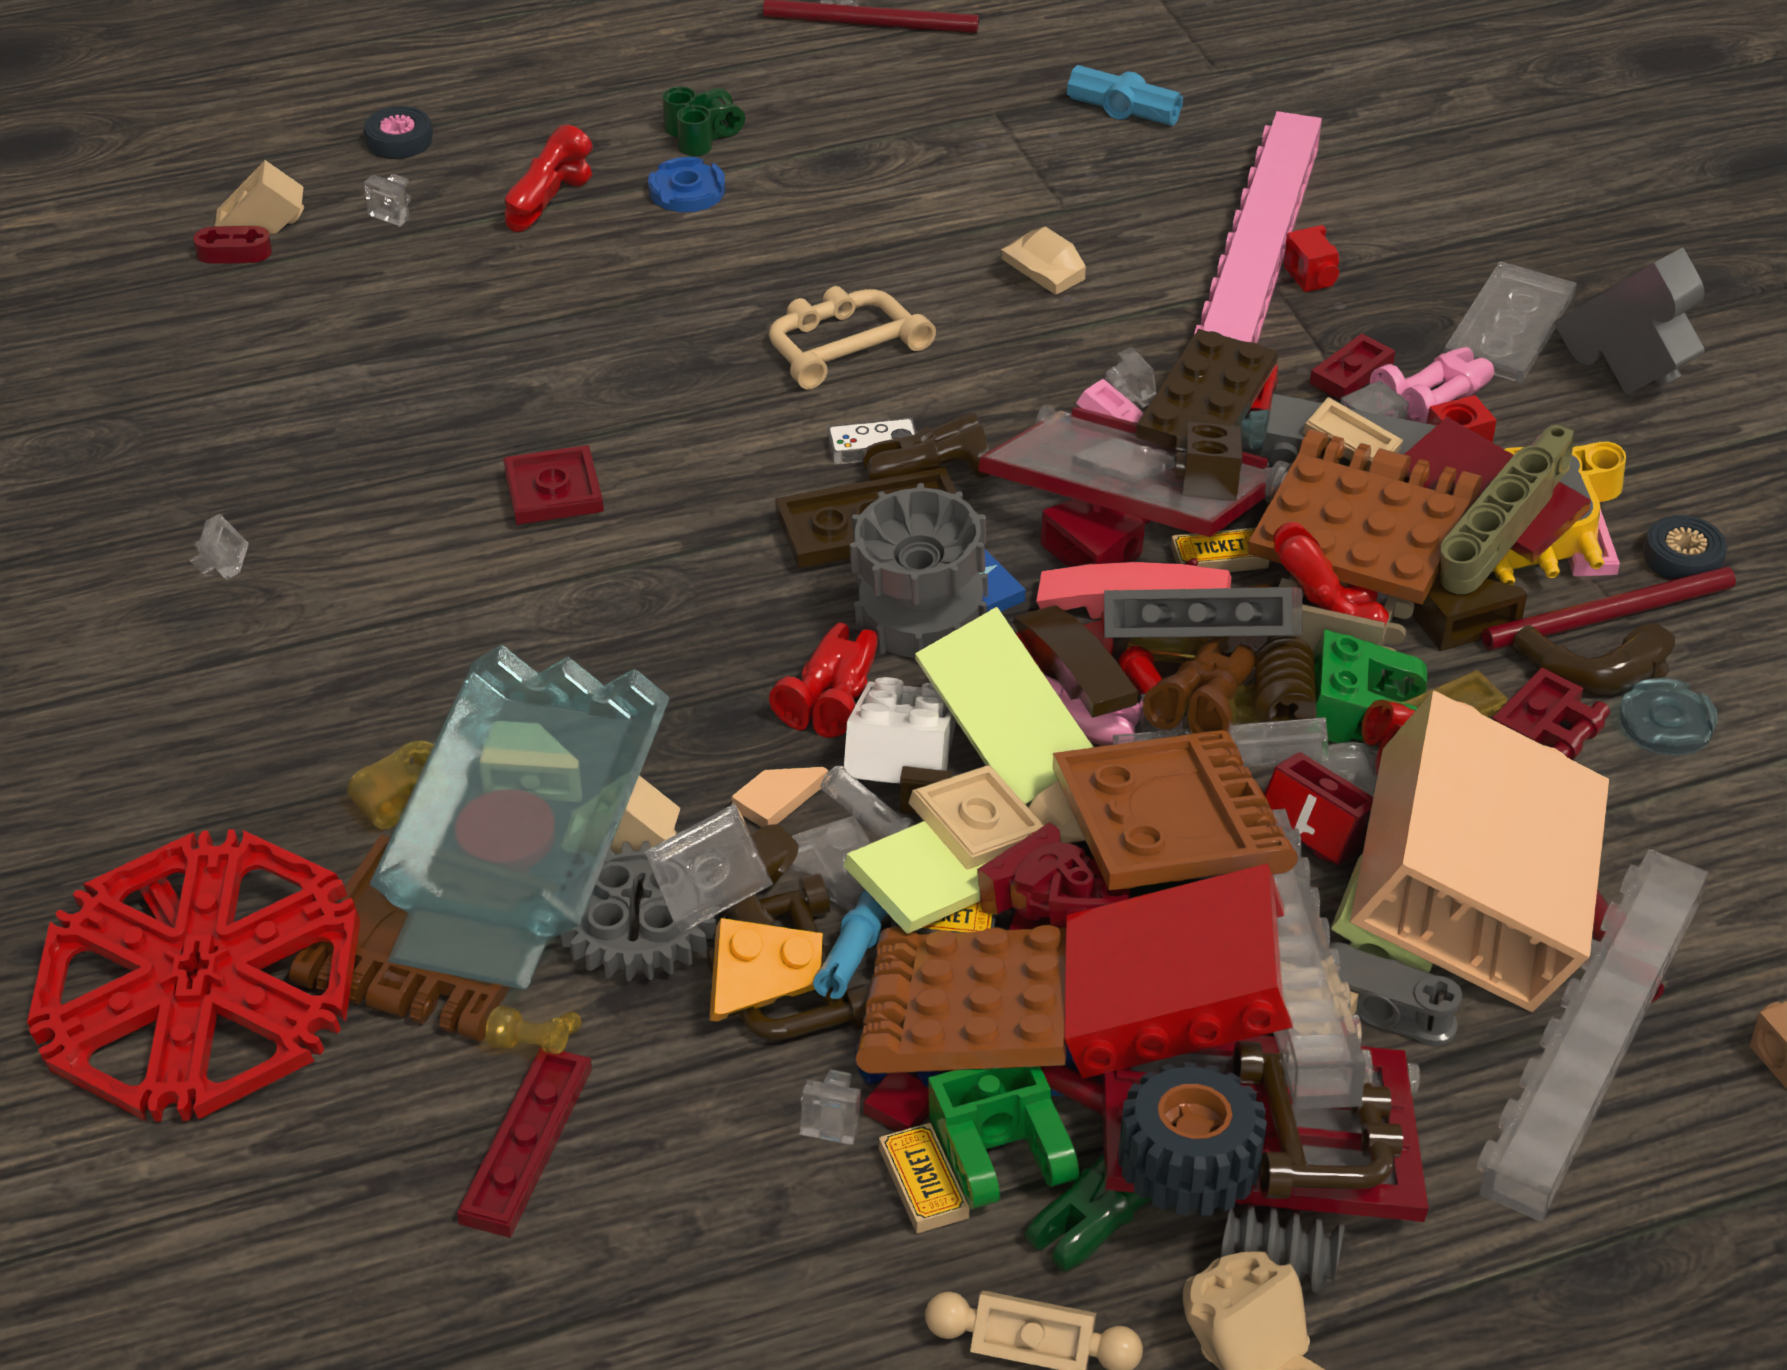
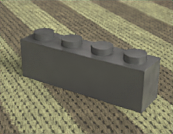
[1260,394,1436,470]
[1104,587,1302,638]

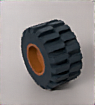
[1118,1062,1267,1216]

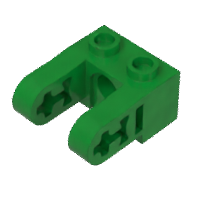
[1303,629,1427,746]
[928,1066,1079,1210]

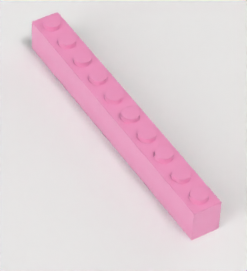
[1194,111,1322,343]

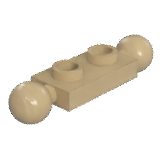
[925,1291,1143,1370]

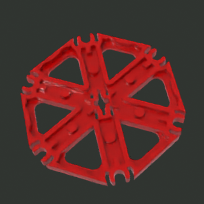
[27,829,361,1122]

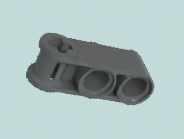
[1309,942,1463,1046]

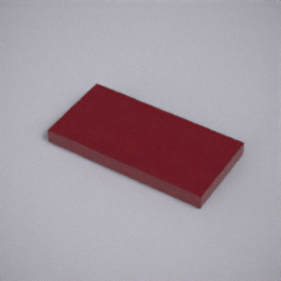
[1404,417,1591,563]

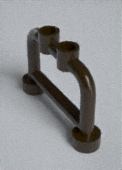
[706,873,869,1040]
[1232,1041,1403,1199]

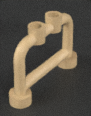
[768,286,936,389]

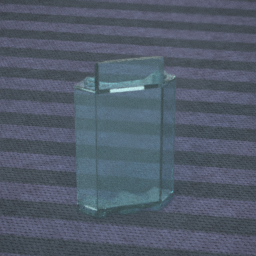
[370,644,670,990]

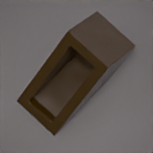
[1413,577,1527,651]

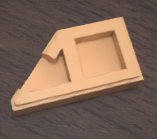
[731,767,829,827]

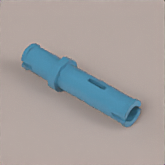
[813,890,888,999]

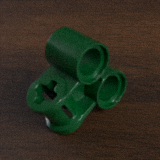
[662,86,745,157]

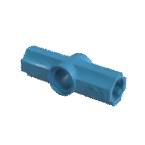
[1067,65,1183,126]

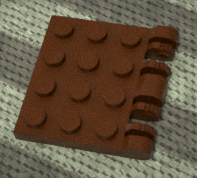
[289,834,562,1042]

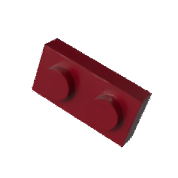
[1309,333,1395,402]

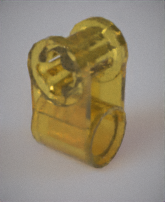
[347,741,445,829]

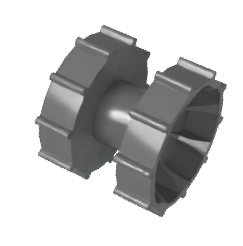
[849,483,989,658]

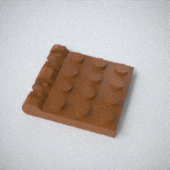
[1248,429,1482,605]
[1052,730,1298,890]
[856,925,1067,1073]

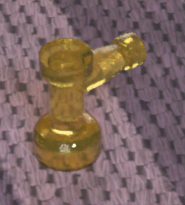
[485,1006,581,1054]

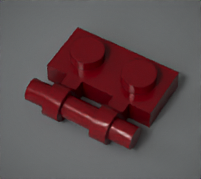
[1492,667,1610,760]

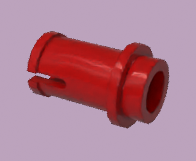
[1119,646,1162,702]

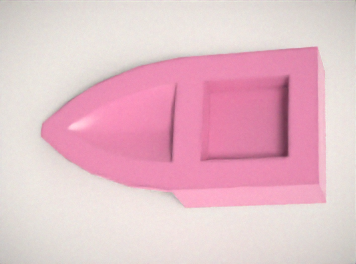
[1076,379,1144,423]

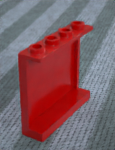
[1064,863,1293,1079]

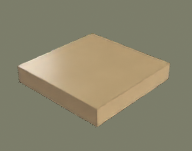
[908,765,1044,870]

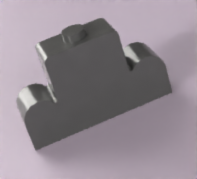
[1553,247,1705,394]

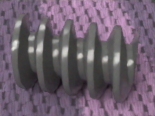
[1220,1203,1345,1294]

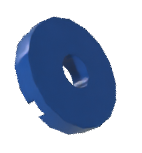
[648,157,725,212]

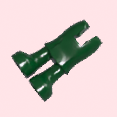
[1024,1143,1175,1273]

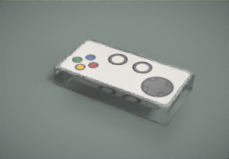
[827,417,916,464]

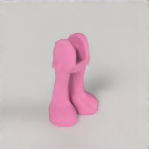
[1370,347,1494,424]

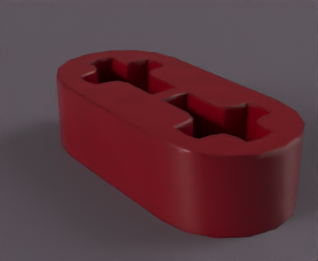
[193,226,272,264]

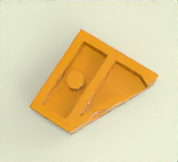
[709,918,823,1021]

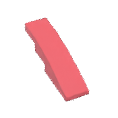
[1036,562,1232,620]

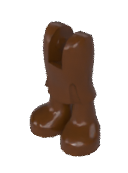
[1143,637,1255,734]

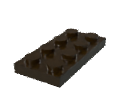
[1136,329,1278,449]
[775,467,957,568]

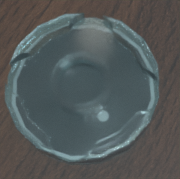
[1619,678,1717,756]

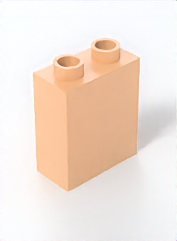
[1350,690,1609,1012]

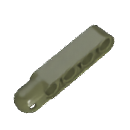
[1440,424,1574,594]

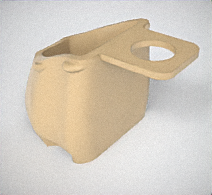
[1183,1251,1325,1370]

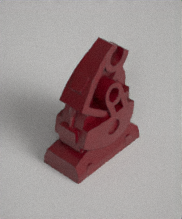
[977,822,1131,927]

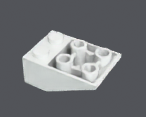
[843,677,956,784]

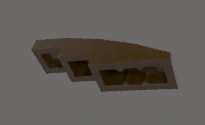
[1013,605,1138,718]

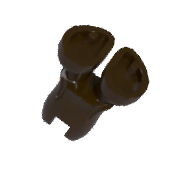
[862,412,992,481]

